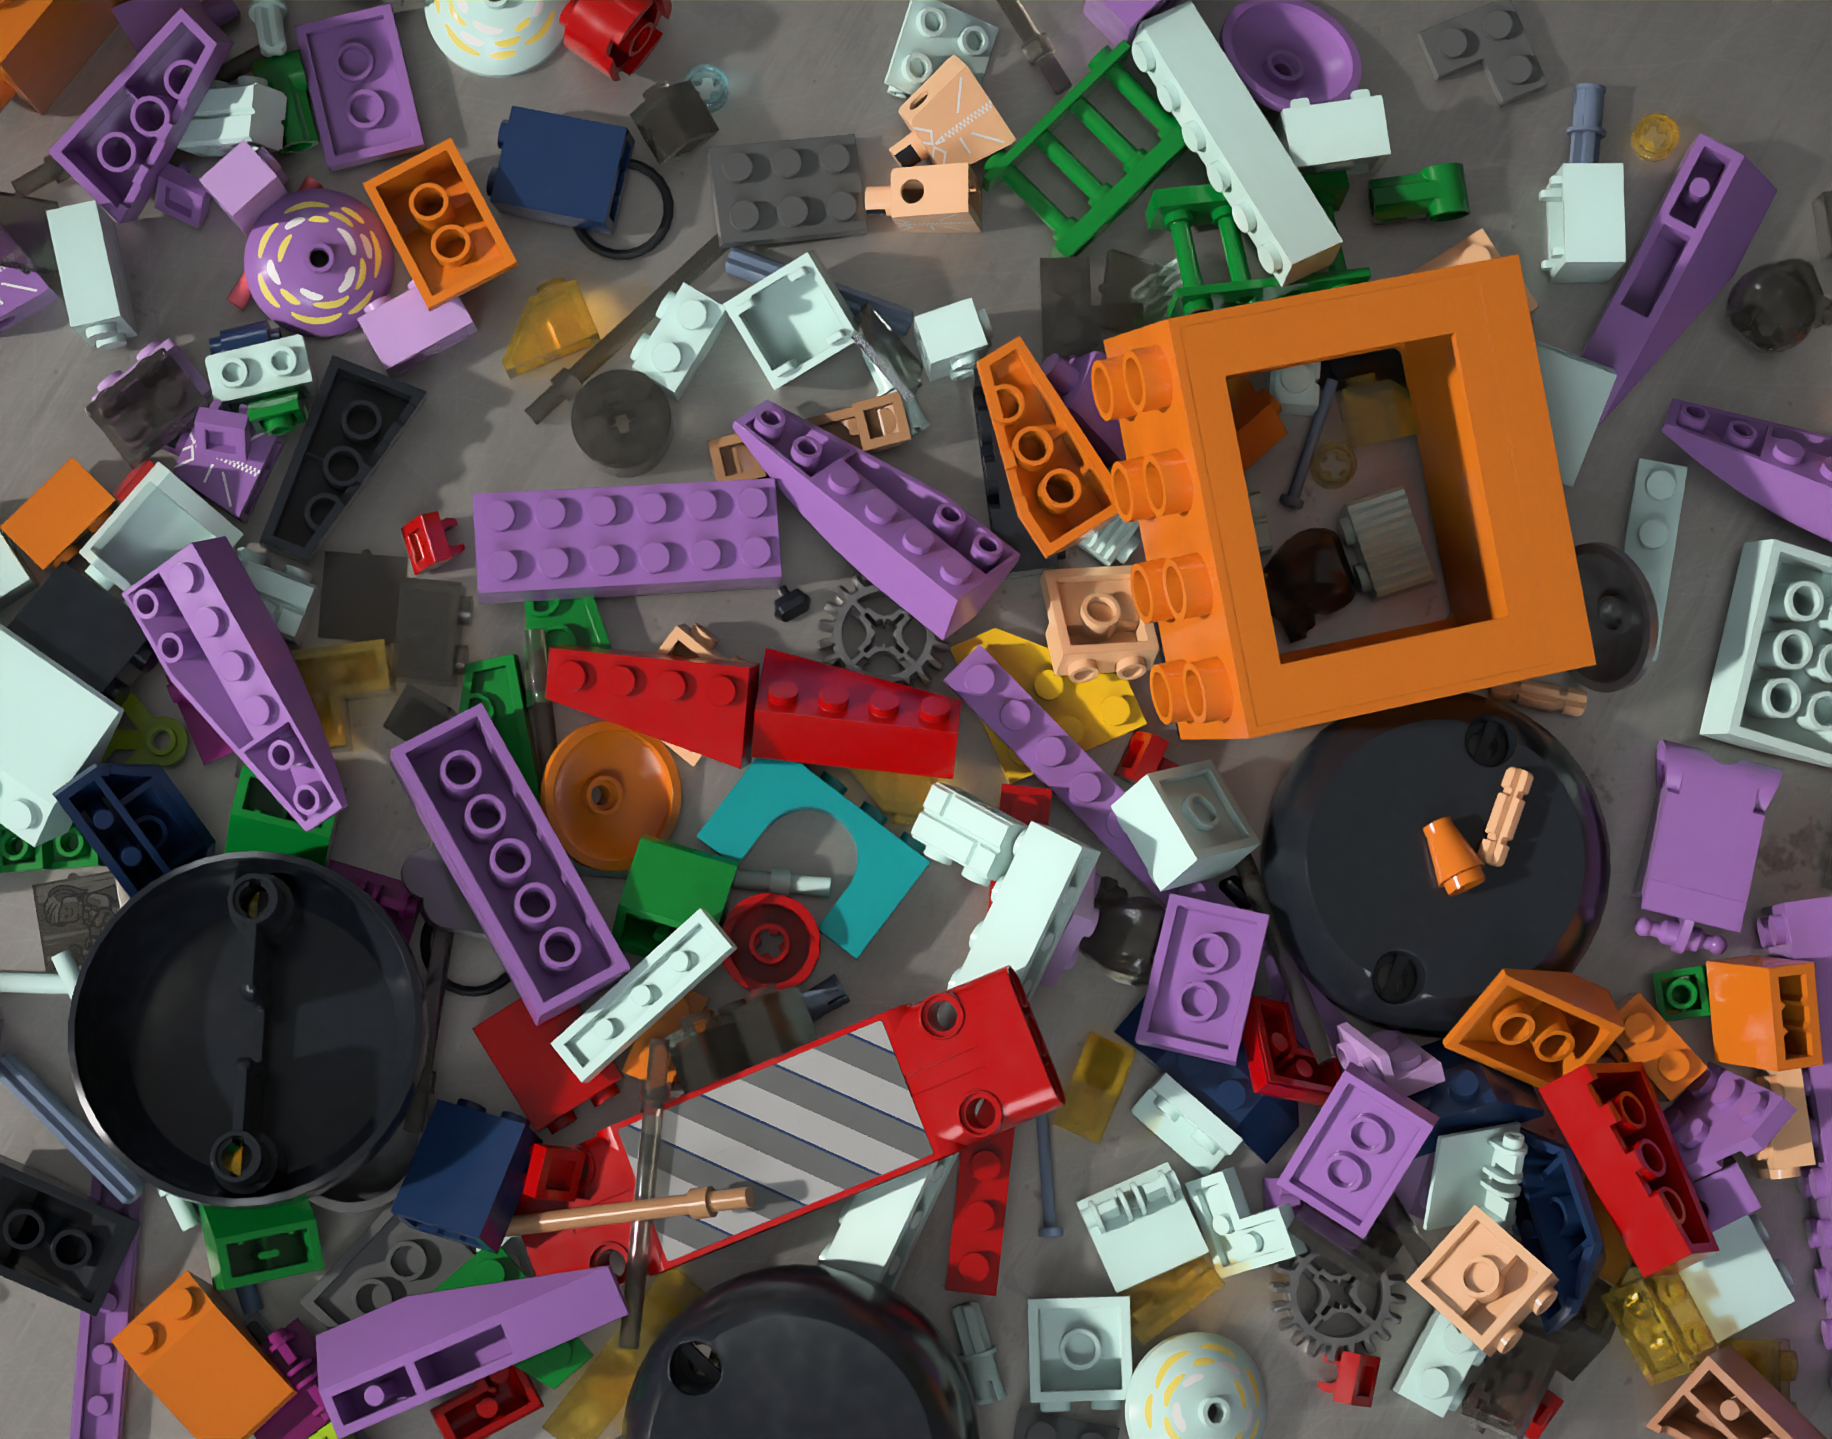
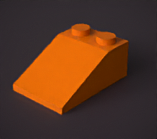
[362,138,519,312]
[1442,968,1625,1089]
[111,1270,298,1439]

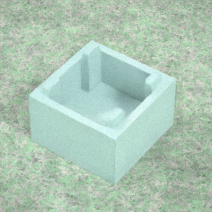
[1272,89,1391,177]
[1539,163,1626,283]
[723,250,865,390]
[1111,759,1261,892]

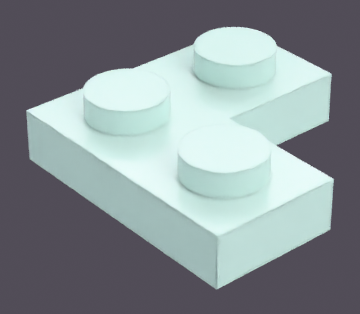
[1185,1167,1307,1279]

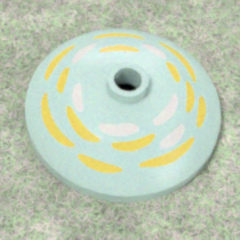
[425,0,571,78]
[1125,1331,1267,1439]

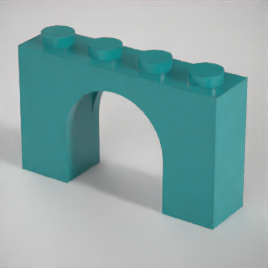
[696,758,930,960]

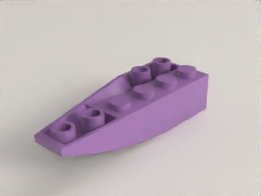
[1579,133,1778,426]
[1662,398,1832,542]
[732,400,1021,640]
[122,536,348,832]
[316,1265,631,1439]

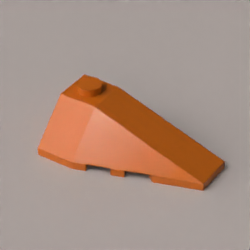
[976,336,1120,559]

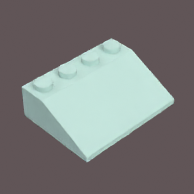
[1699,539,1832,768]
[0,624,124,847]

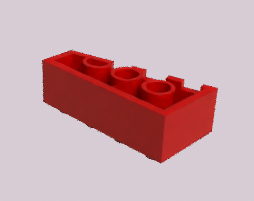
[545,644,760,769]
[752,648,962,779]
[1538,1062,1720,1278]

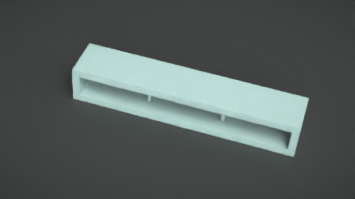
[1131,0,1343,287]

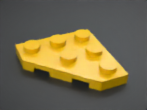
[950,628,1147,785]

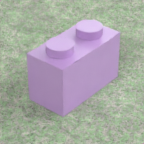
[199,140,289,237]
[357,280,478,378]

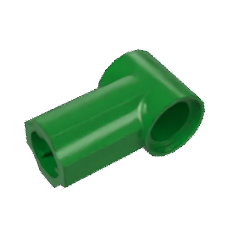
[251,49,320,154]
[1368,162,1470,224]

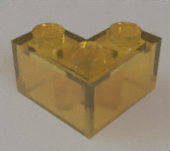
[290,639,397,753]

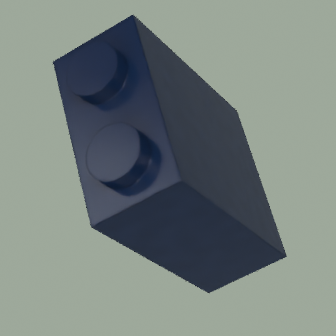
[486,106,635,235]
[391,1098,543,1254]

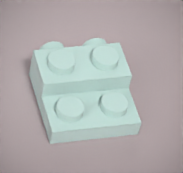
[1027,1296,1132,1412]

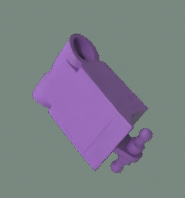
[1632,739,1784,955]

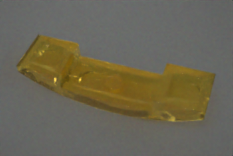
[542,1268,706,1439]

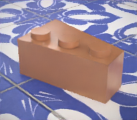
[1645,1345,1827,1439]

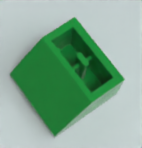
[225,764,347,867]
[612,834,739,958]
[198,1199,325,1290]

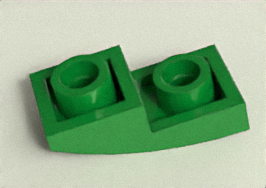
[247,391,310,436]
[0,822,106,874]
[1651,965,1711,1022]

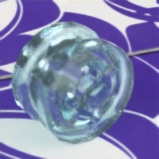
[684,64,729,113]

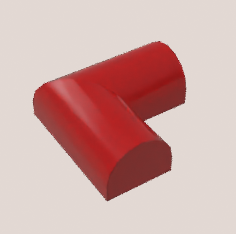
[1242,995,1342,1107]
[430,1365,544,1439]

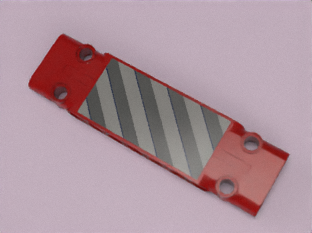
[514,965,1066,1286]

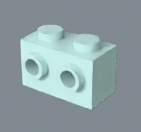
[630,282,728,403]
[913,298,993,382]
[1390,1307,1487,1418]

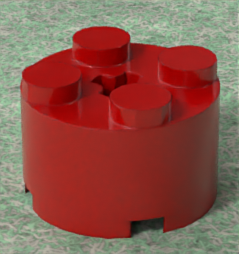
[559,0,672,82]
[722,893,821,996]

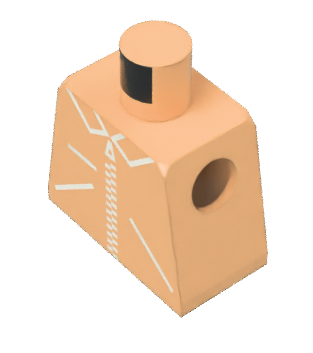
[889,54,1016,167]
[865,163,982,233]

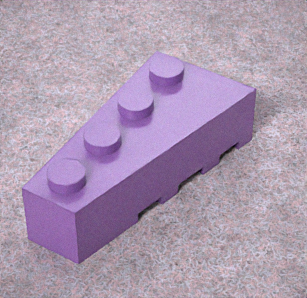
[48,7,234,224]

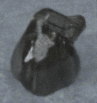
[1725,258,1832,353]
[1263,528,1358,644]
[1079,876,1166,987]

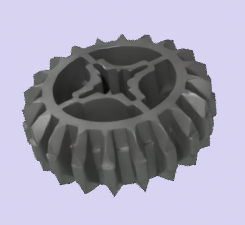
[817,574,951,688]
[1268,1224,1407,1362]

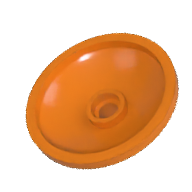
[540,720,682,871]

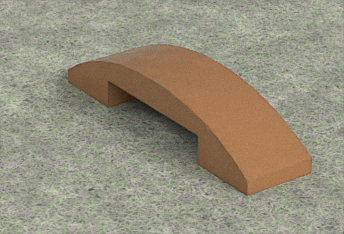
[707,391,912,481]

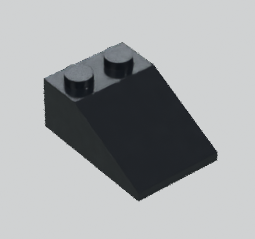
[0,1154,141,1317]

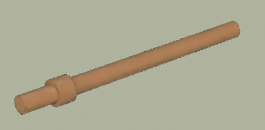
[505,1186,754,1237]

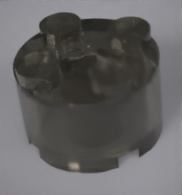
[571,369,674,478]

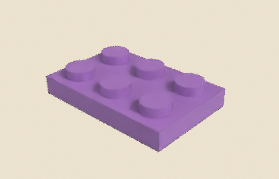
[294,3,426,172]
[1135,893,1270,1066]
[1276,1062,1440,1239]

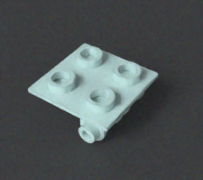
[884,0,999,98]
[1423,1122,1528,1232]
[1076,1162,1210,1294]

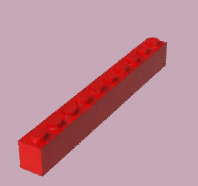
[944,783,1052,1296]

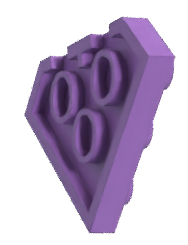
[1663,1061,1797,1182]

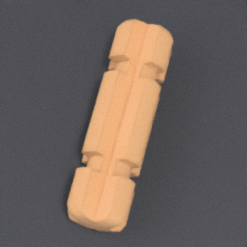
[1488,679,1587,717]
[1477,767,1534,867]

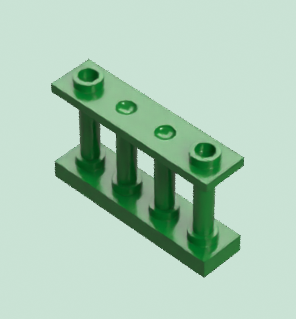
[982,39,1189,269]
[1145,170,1371,318]

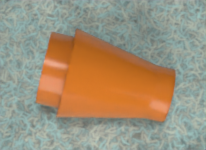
[1423,816,1486,896]

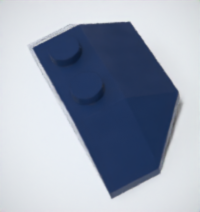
[52,763,216,898]
[1114,995,1299,1164]
[1407,1039,1544,1159]
[1511,1127,1606,1334]

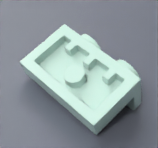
[205,334,320,413]
[1131,1072,1243,1176]

